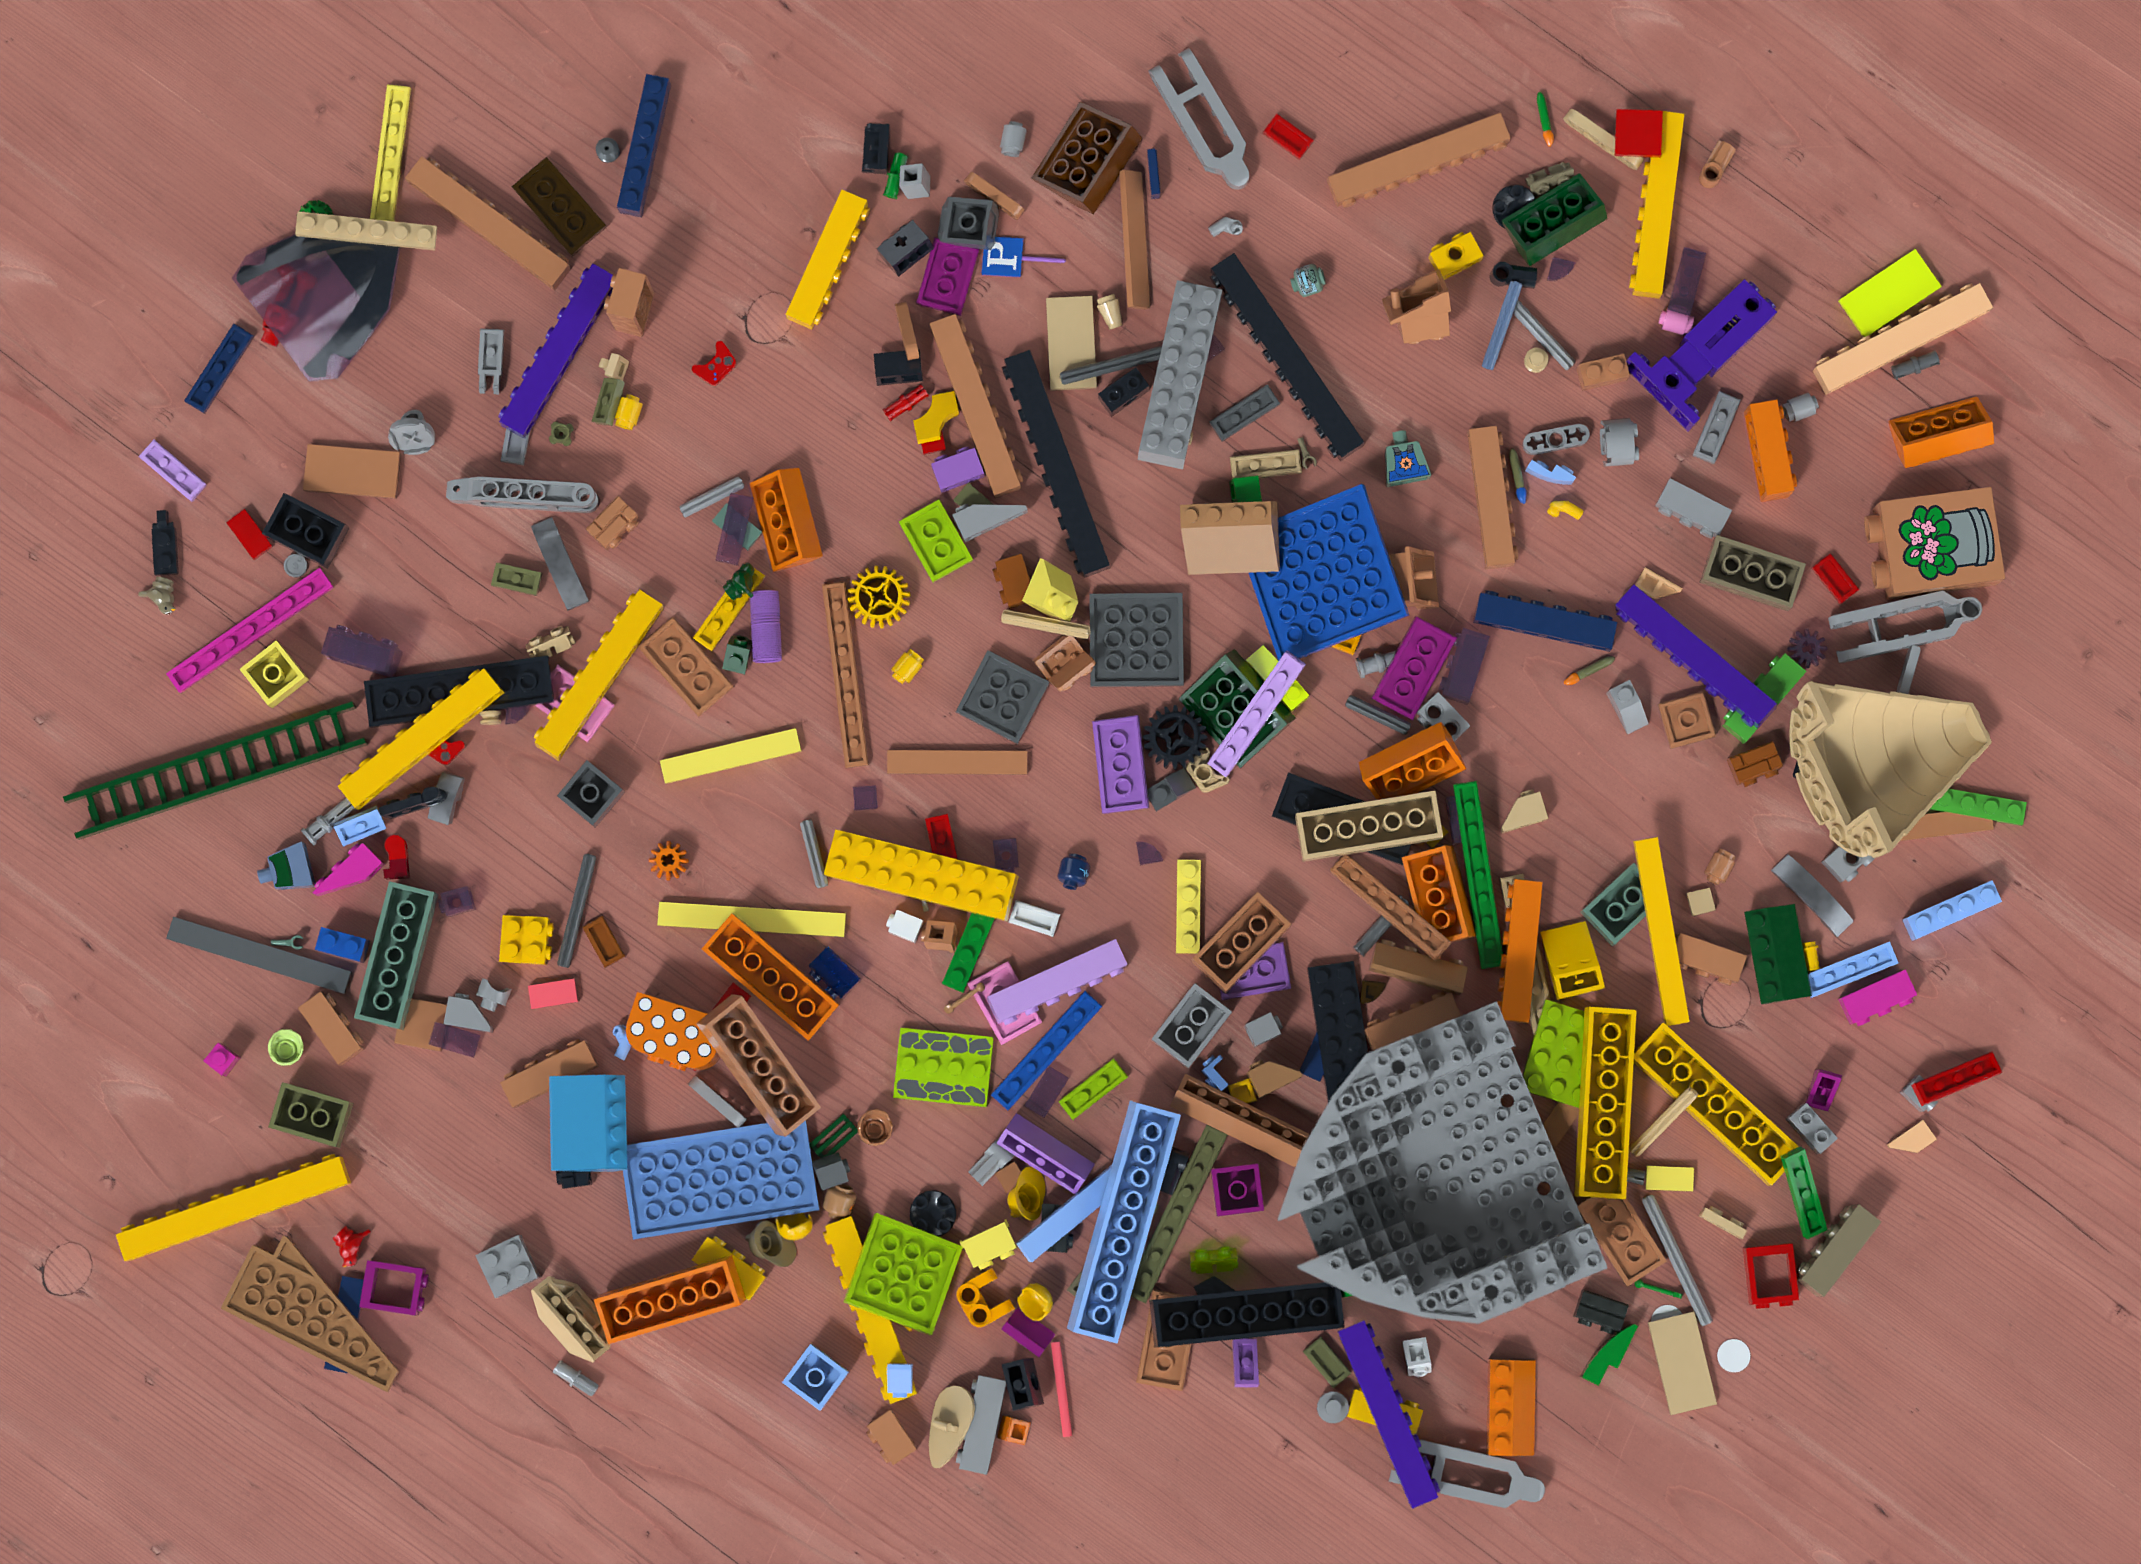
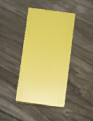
[1645,1166,1694,1191]

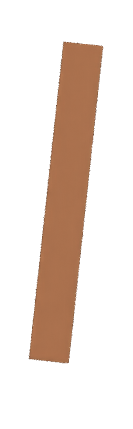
[822,582,869,768]

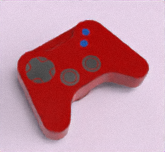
[692,341,737,386]
[428,740,465,765]

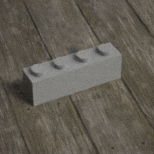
[956,1375,1006,1475]

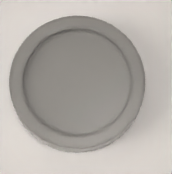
[284,554,308,578]

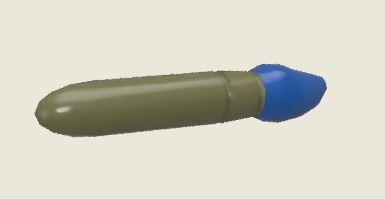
[1509,448,1527,504]

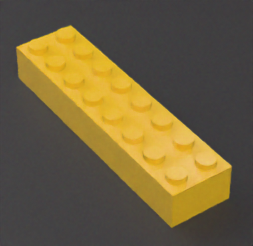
[824,829,1019,922]
[1574,1007,1636,1199]
[1634,1022,1799,1186]

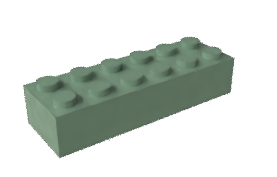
[354,881,439,1030]

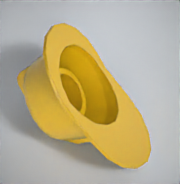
[1007,1167,1046,1221]

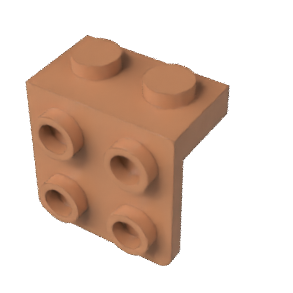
[1032,635,1096,692]

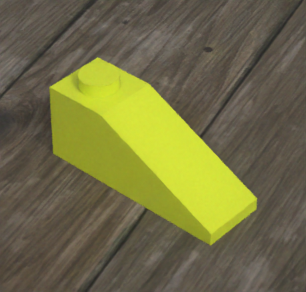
[1245,645,1309,713]

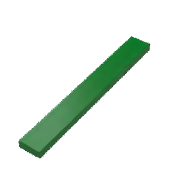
[1453,781,1503,969]

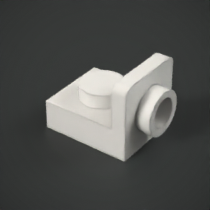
[1403,1337,1432,1377]

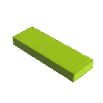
[1059,1059,1128,1120]

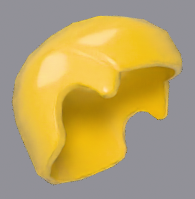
[775,1213,813,1241]
[1017,1283,1053,1321]

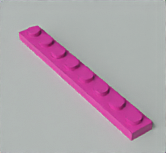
[166,568,334,693]

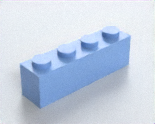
[1902,880,2002,941]

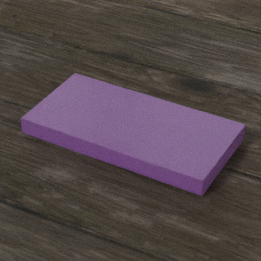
[1092,715,1149,814]

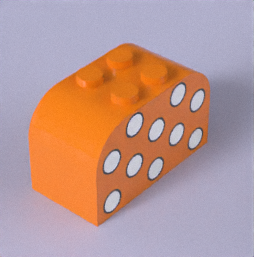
[626,992,720,1071]

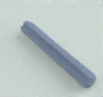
[1482,281,1522,370]

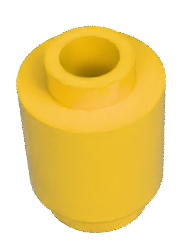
[615,394,643,430]
[891,649,924,684]

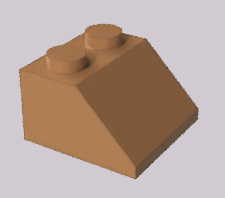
[1246,1060,1302,1098]

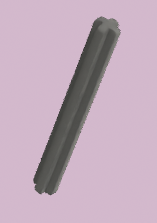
[1060,346,1162,385]
[557,854,596,968]

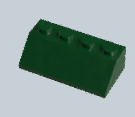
[1502,173,1608,267]
[1744,904,1812,1005]

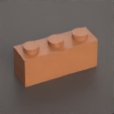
[1676,933,1747,986]
[298,991,364,1066]

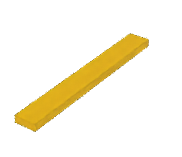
[1633,837,1690,1026]

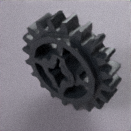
[1143,705,1208,770]

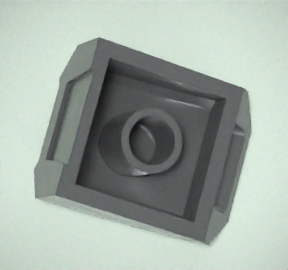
[938,197,999,250]

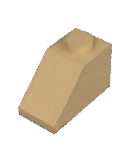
[1500,789,1548,833]

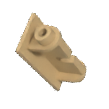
[526,626,575,658]

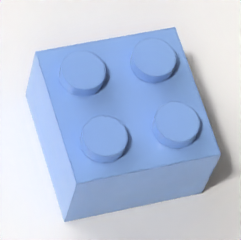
[782,1344,849,1411]

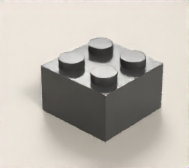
[557,760,625,828]

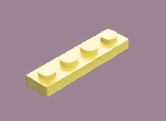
[1176,860,1201,954]

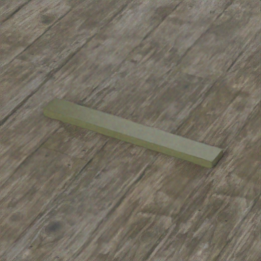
[1131,1124,1228,1304]

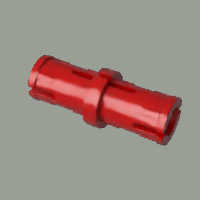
[882,384,929,422]

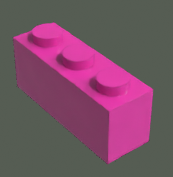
[1838,969,1917,1026]

